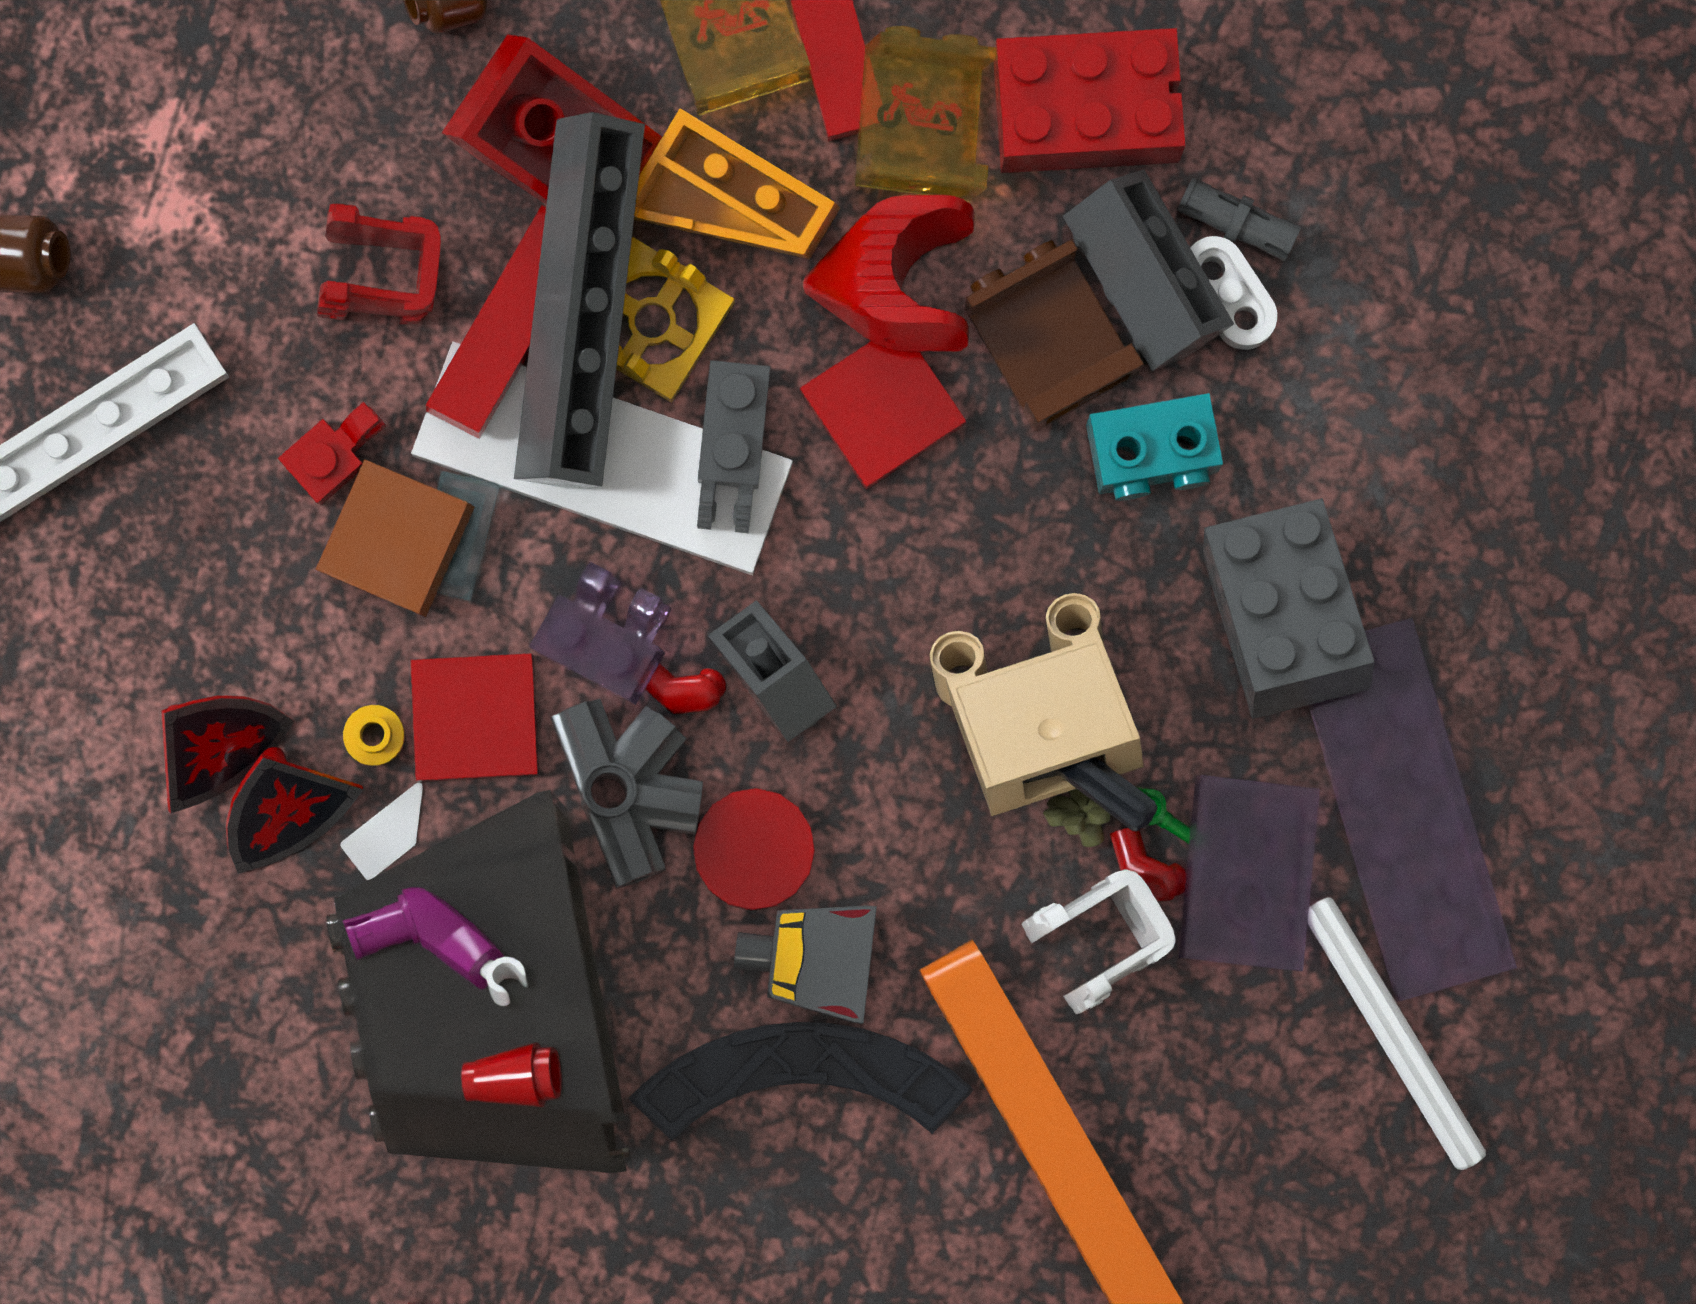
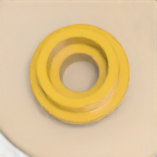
[343,705,405,766]

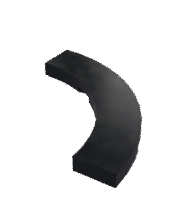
[628,1022,974,1141]

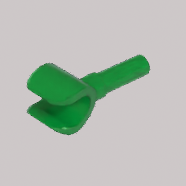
[1135,786,1203,848]

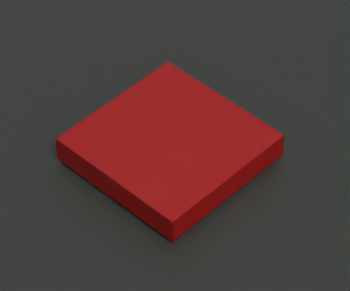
[800,341,966,490]
[411,653,539,782]

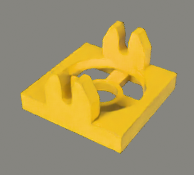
[616,237,735,403]

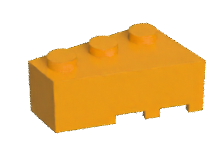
[634,109,840,259]

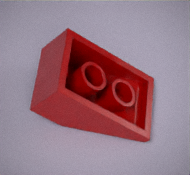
[442,34,662,204]

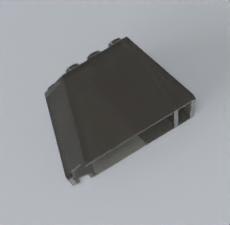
[326,790,633,1174]

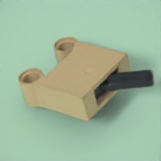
[930,593,1157,831]

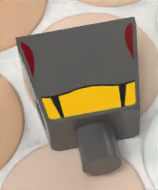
[734,905,877,1024]

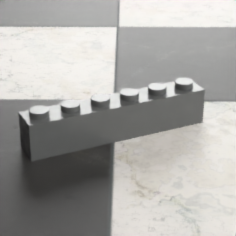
[514,112,645,488]

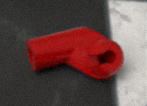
[633,656,727,714]
[1109,828,1189,901]

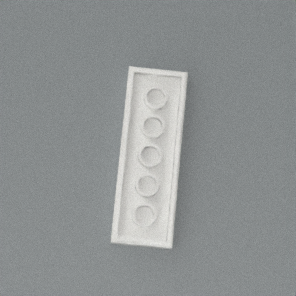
[411,341,793,576]

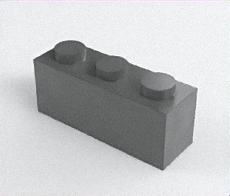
[1063,169,1234,371]

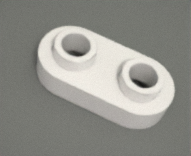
[1190,236,1277,350]

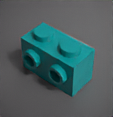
[1086,393,1223,501]

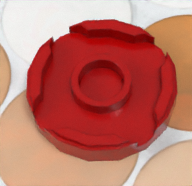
[693,788,815,911]

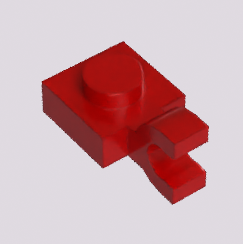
[278,402,387,505]

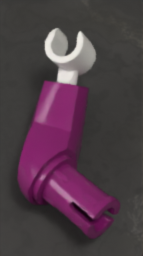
[343,887,528,1006]

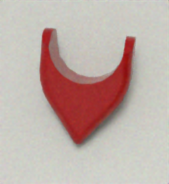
[803,195,975,352]

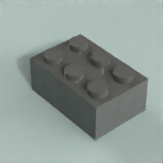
[1203,498,1375,719]

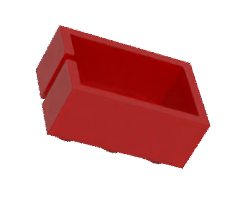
[993,28,1185,173]

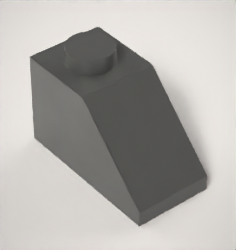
[708,600,837,742]

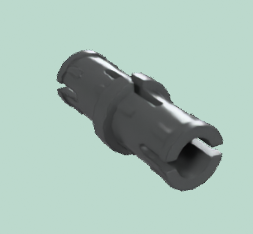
[1176,176,1301,262]

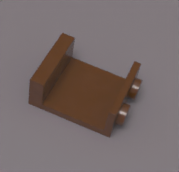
[964,239,1143,432]

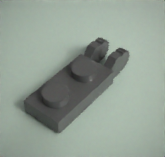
[697,360,771,534]

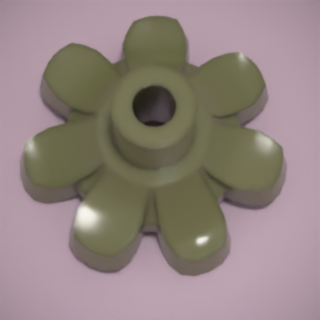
[1043,789,1110,847]

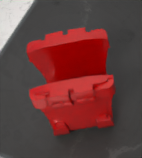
[317,203,441,325]

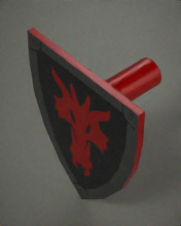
[161,695,295,813]
[226,747,364,874]

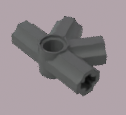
[551,699,703,889]

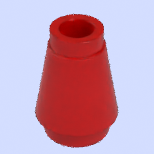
[461,1042,562,1107]

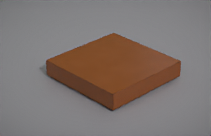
[315,459,475,617]

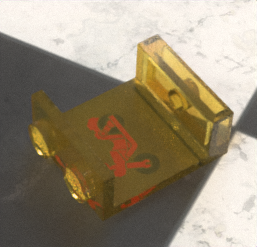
[660,0,811,116]
[855,26,996,201]

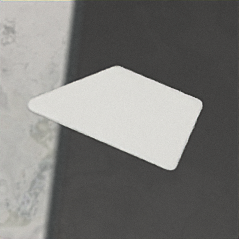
[340,783,423,880]

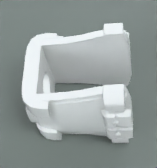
[1022,869,1176,1014]

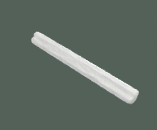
[1303,897,1486,1170]

